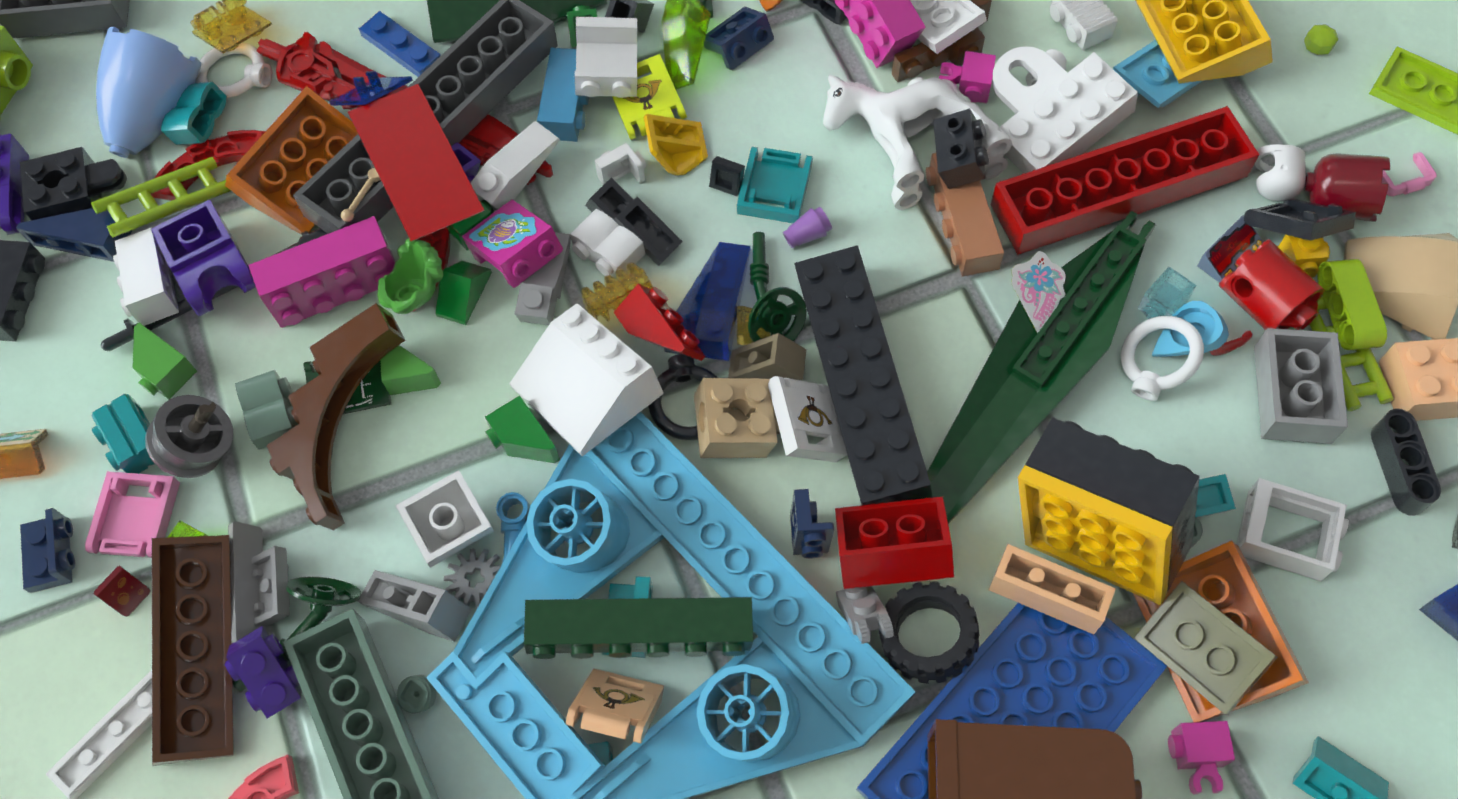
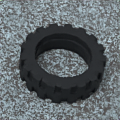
[879,582,980,684]

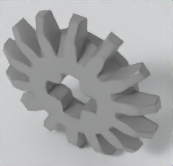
[443,548,501,609]

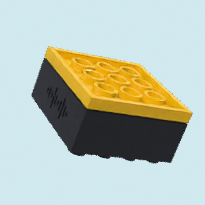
[1017,417,1200,605]

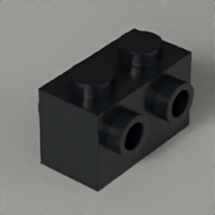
[933,108,989,189]

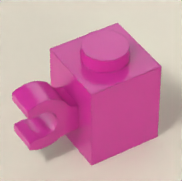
[939,51,996,103]
[1168,721,1235,795]

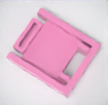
[85,471,180,558]

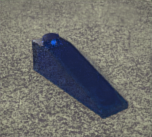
[664,242,751,361]

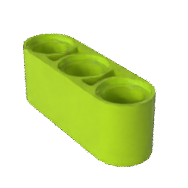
[1317,259,1387,350]

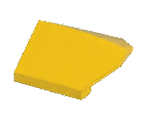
[644,114,708,175]

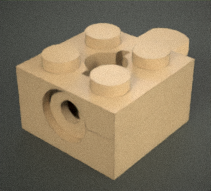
[694,378,780,458]

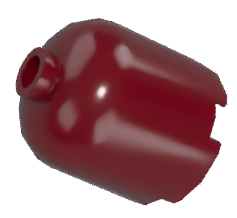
[1303,153,1390,222]

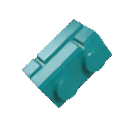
[91,394,155,474]

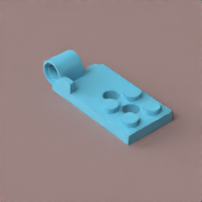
[1113,40,1202,108]

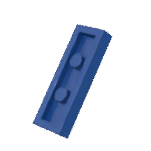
[358,11,441,77]

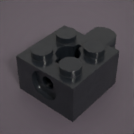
[20,147,127,221]

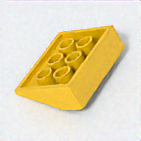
[1135,0,1273,84]

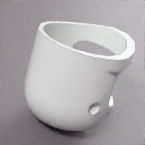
[1255,144,1306,201]

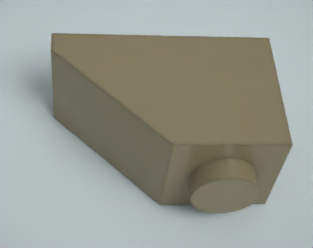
[728,333,807,380]

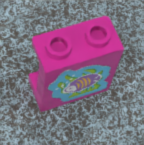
[462,199,563,288]

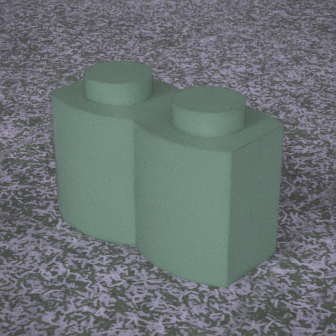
[235,370,298,450]

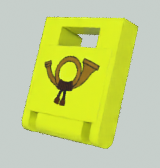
[612,54,687,140]

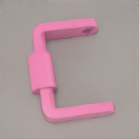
[1382,152,1437,196]

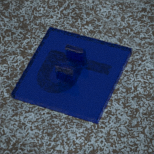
[329,71,413,106]

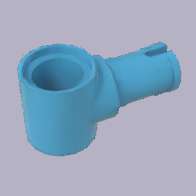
[496,492,530,562]

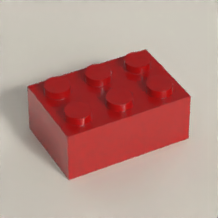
[835,496,954,589]

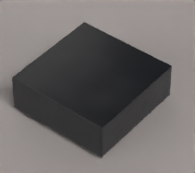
[709,156,745,196]

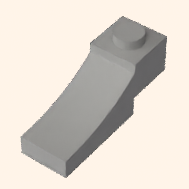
[515,232,571,325]

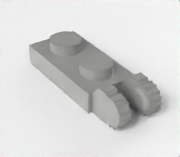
[836,586,894,644]

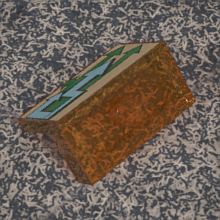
[0,429,48,479]

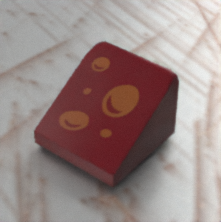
[93,565,151,617]

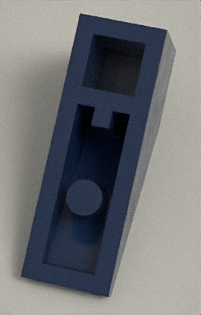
[16,209,132,262]

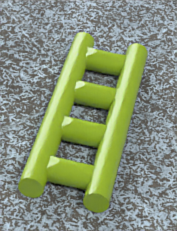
[91,157,231,238]
[1310,296,1394,411]

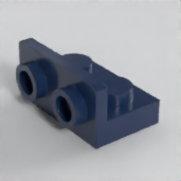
[701,7,774,70]
[790,489,834,559]
[20,508,75,593]

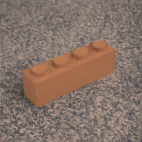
[926,153,1004,277]

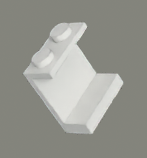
[575,17,637,98]

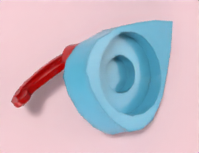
[1152,301,1253,357]

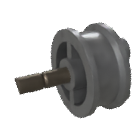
[145,395,233,478]

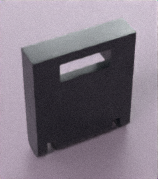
[1244,199,1356,241]

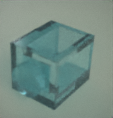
[1138,267,1197,319]

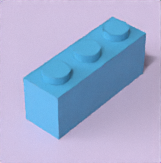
[537,48,589,142]

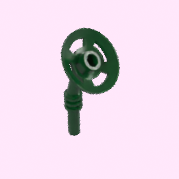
[748,232,807,342]
[232,577,361,693]

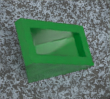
[435,261,492,325]

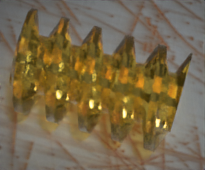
[581,263,653,322]

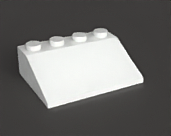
[510,303,664,456]

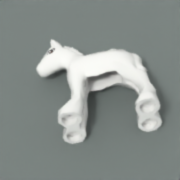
[823,75,1012,211]

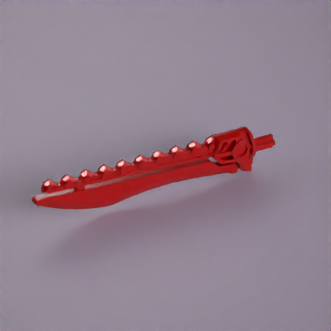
[257,32,553,185]

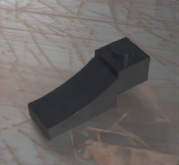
[585,177,683,266]

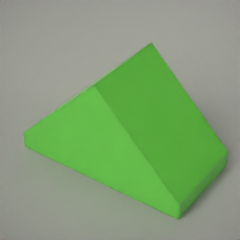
[380,345,441,395]

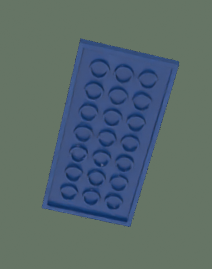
[856,603,1167,799]

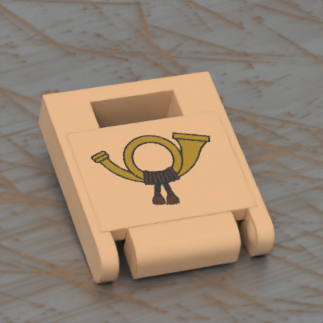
[566,668,664,744]

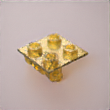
[190,0,272,54]

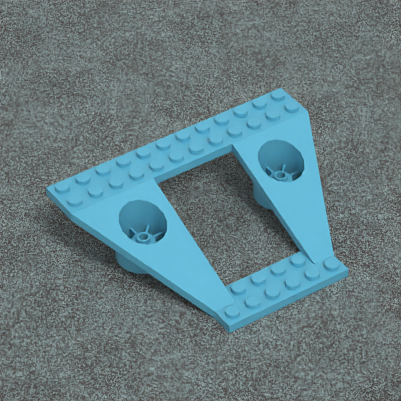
[426,412,916,799]

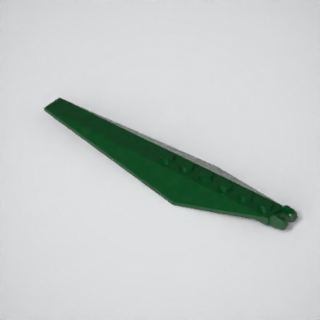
[927,211,1156,524]

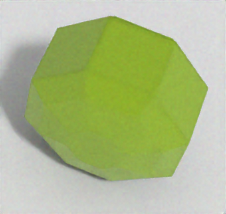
[1304,24,1338,55]

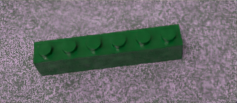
[524,597,754,659]

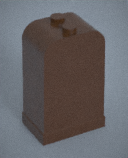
[927,719,1142,799]

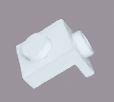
[594,143,646,185]

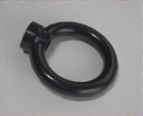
[648,354,718,440]

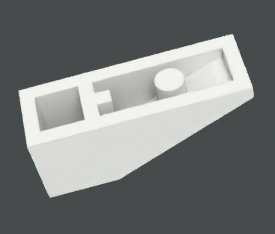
[471,121,560,209]

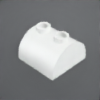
[395,470,494,568]

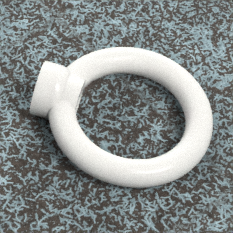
[195,42,272,98]
[1121,316,1204,401]

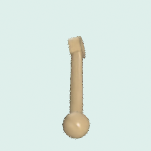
[341,168,381,222]

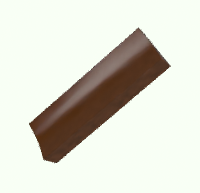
[152,535,234,766]

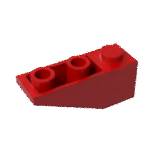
[613,283,706,361]

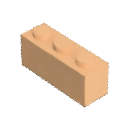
[989,544,1116,634]

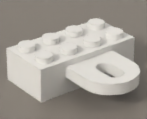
[993,46,1138,174]

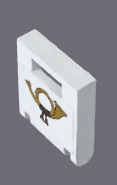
[768,376,847,462]

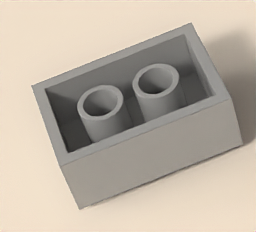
[1254,328,1348,444]

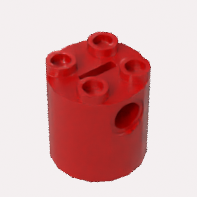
[1218,239,1325,330]

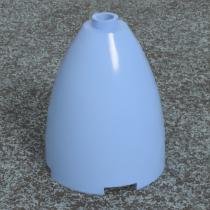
[96,26,201,158]

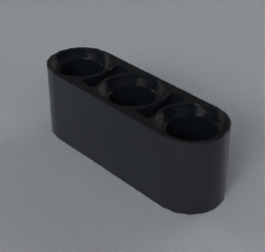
[1371,409,1441,516]

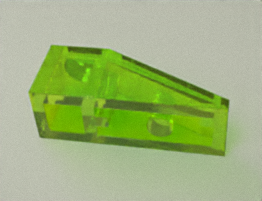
[661,0,711,90]

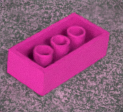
[835,0,926,68]
[248,216,396,328]

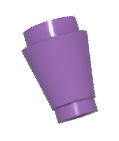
[782,207,832,248]

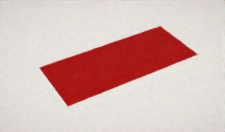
[348,84,485,241]

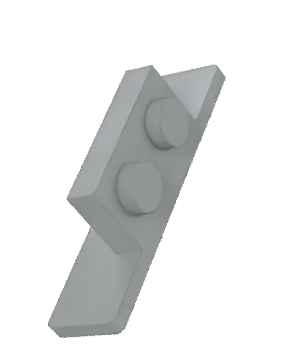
[228,522,290,644]

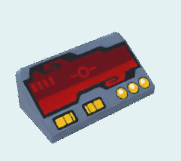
[1197,215,1263,283]

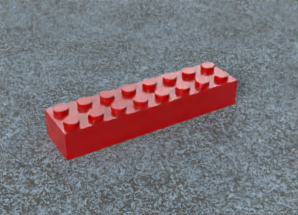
[990,106,1259,255]

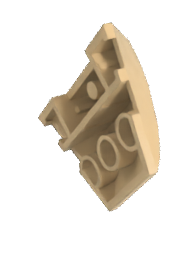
[1344,233,1458,340]

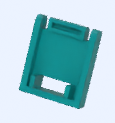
[737,146,813,223]

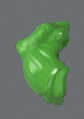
[377,238,443,314]

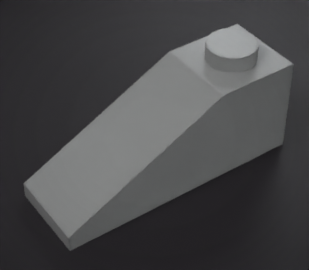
[357,570,471,642]

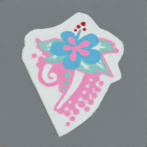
[1011,251,1066,333]

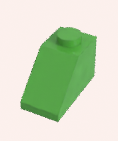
[132,323,197,400]

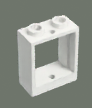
[1236,478,1349,581]

